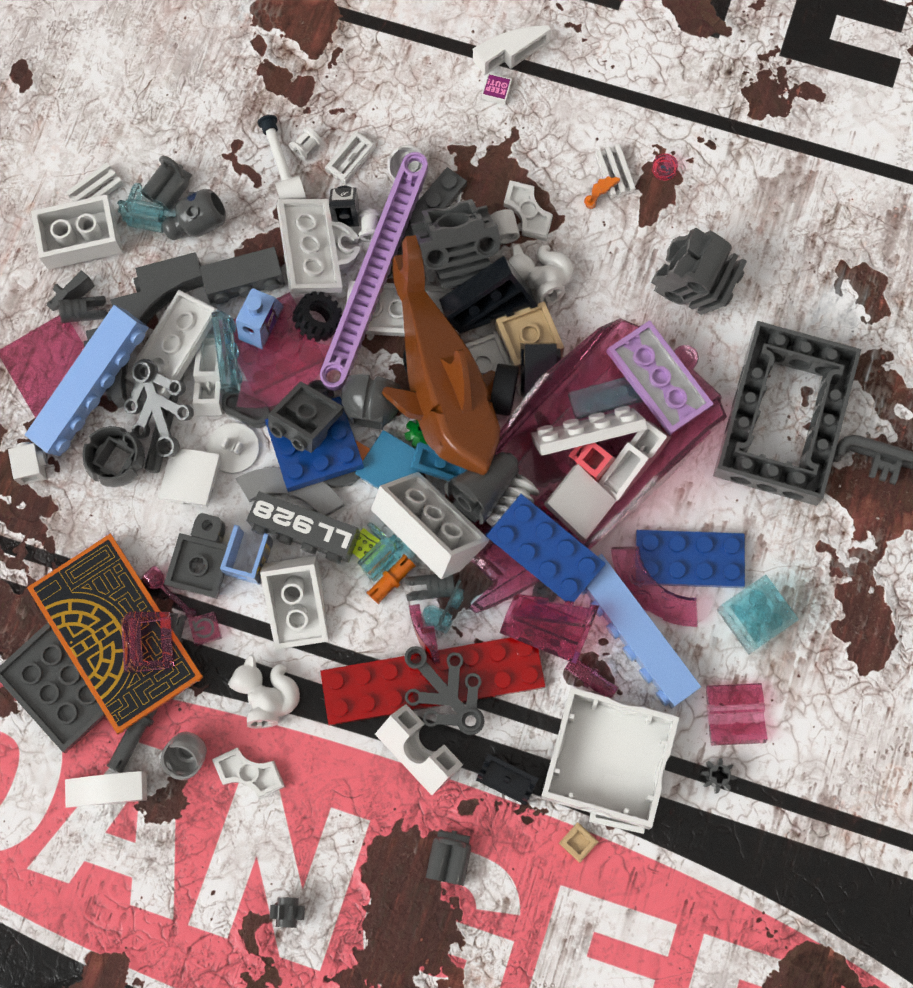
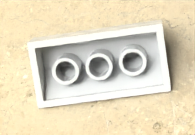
[371,472,489,579]

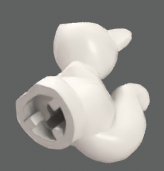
[508,244,574,307]
[228,654,300,729]

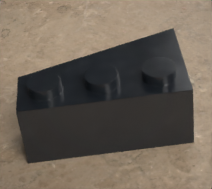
[439,256,538,334]

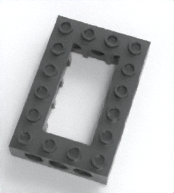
[713,321,862,506]

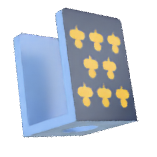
[220,525,273,585]

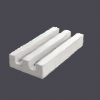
[325,131,376,185]
[595,144,636,199]
[66,162,123,202]

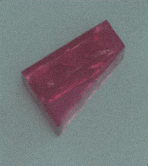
[500,593,599,664]

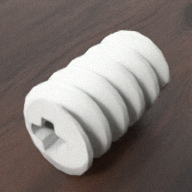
[486,474,540,527]

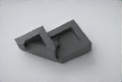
[47,270,95,311]

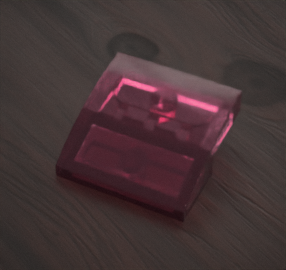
[706,683,768,746]

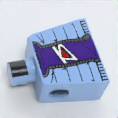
[236,288,284,350]

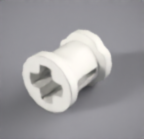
[288,126,322,161]
[358,209,381,242]

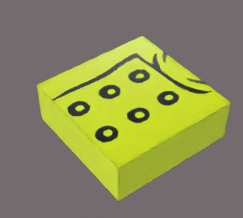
[352,528,385,566]

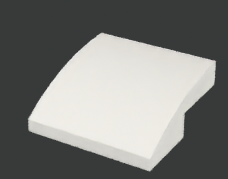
[158,449,221,508]

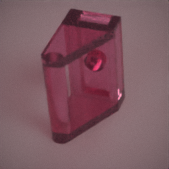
[121,612,174,673]

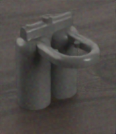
[141,155,192,211]
[425,829,471,886]

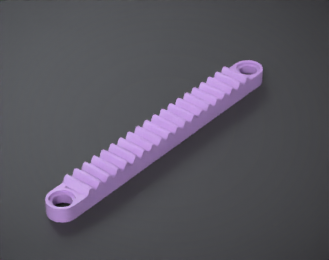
[320,152,428,391]

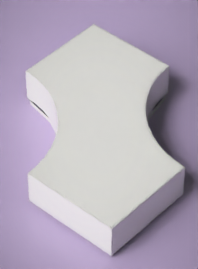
[504,180,553,241]
[212,748,286,799]

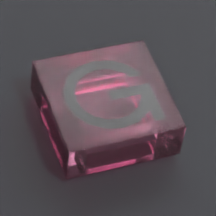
[188,611,222,646]

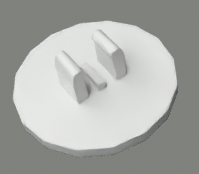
[207,422,260,474]

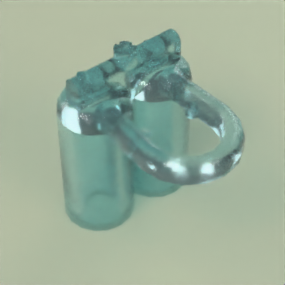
[117,183,166,233]
[357,522,403,583]

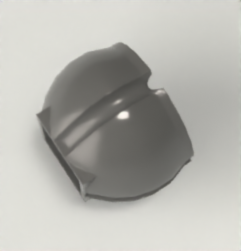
[341,374,401,430]
[82,426,145,487]

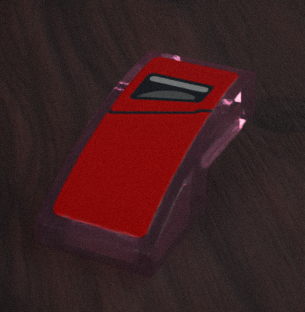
[409,604,440,664]

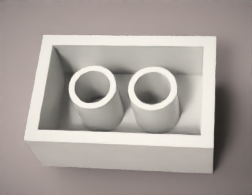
[31,194,123,270]

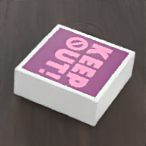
[481,73,512,105]

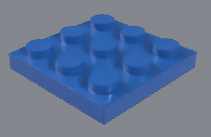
[265,396,364,492]

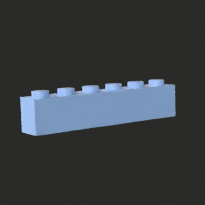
[25,305,149,456]
[581,554,701,709]

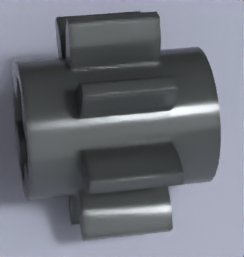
[700,758,737,794]
[269,897,305,928]

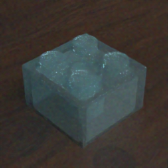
[717,575,799,655]

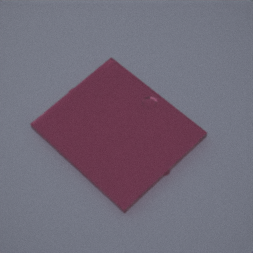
[0,315,85,418]

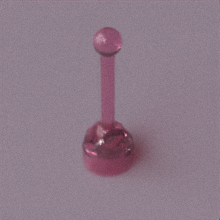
[141,565,196,619]

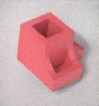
[568,443,615,482]

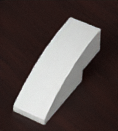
[473,25,551,75]
[193,334,225,416]
[598,421,671,502]
[65,771,147,808]

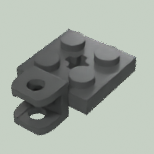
[164,513,228,599]

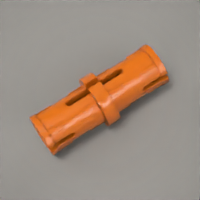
[366,554,416,605]

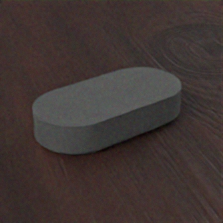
[222,390,271,428]

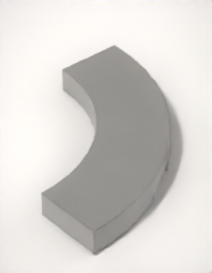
[235,467,345,516]

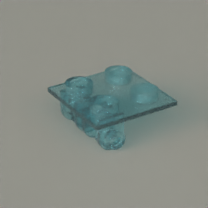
[423,580,465,639]

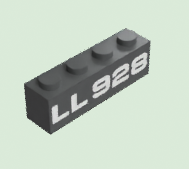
[246,491,360,564]

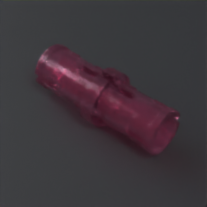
[564,656,619,699]

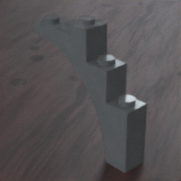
[84,252,204,408]

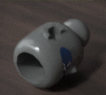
[162,189,226,240]

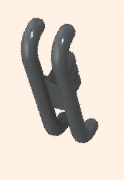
[833,435,913,485]

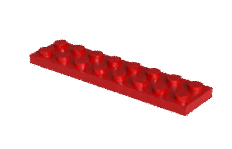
[320,633,545,726]

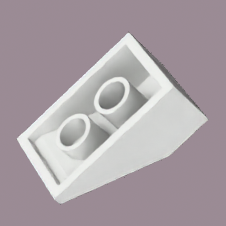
[260,555,329,649]

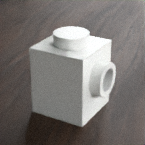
[8,442,48,485]

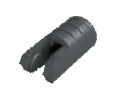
[58,296,108,323]
[404,574,455,601]

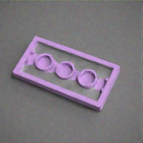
[606,320,714,436]

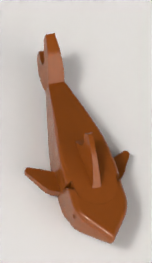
[382,235,500,475]

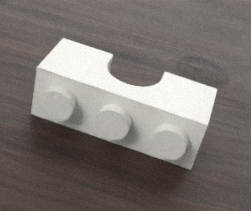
[375,704,463,795]

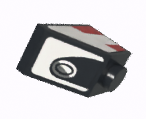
[329,185,359,227]

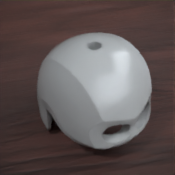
[160,731,207,780]

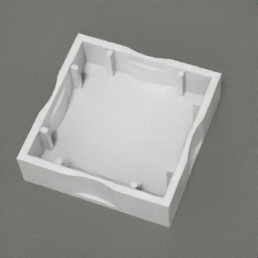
[541,687,680,830]

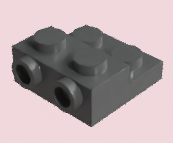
[268,381,344,453]

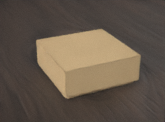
[559,822,599,863]

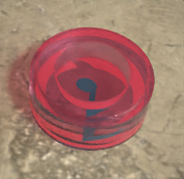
[652,153,678,181]

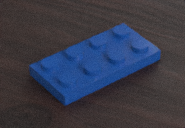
[486,493,606,606]
[635,530,745,588]

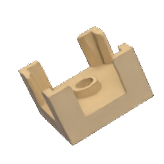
[495,301,564,374]

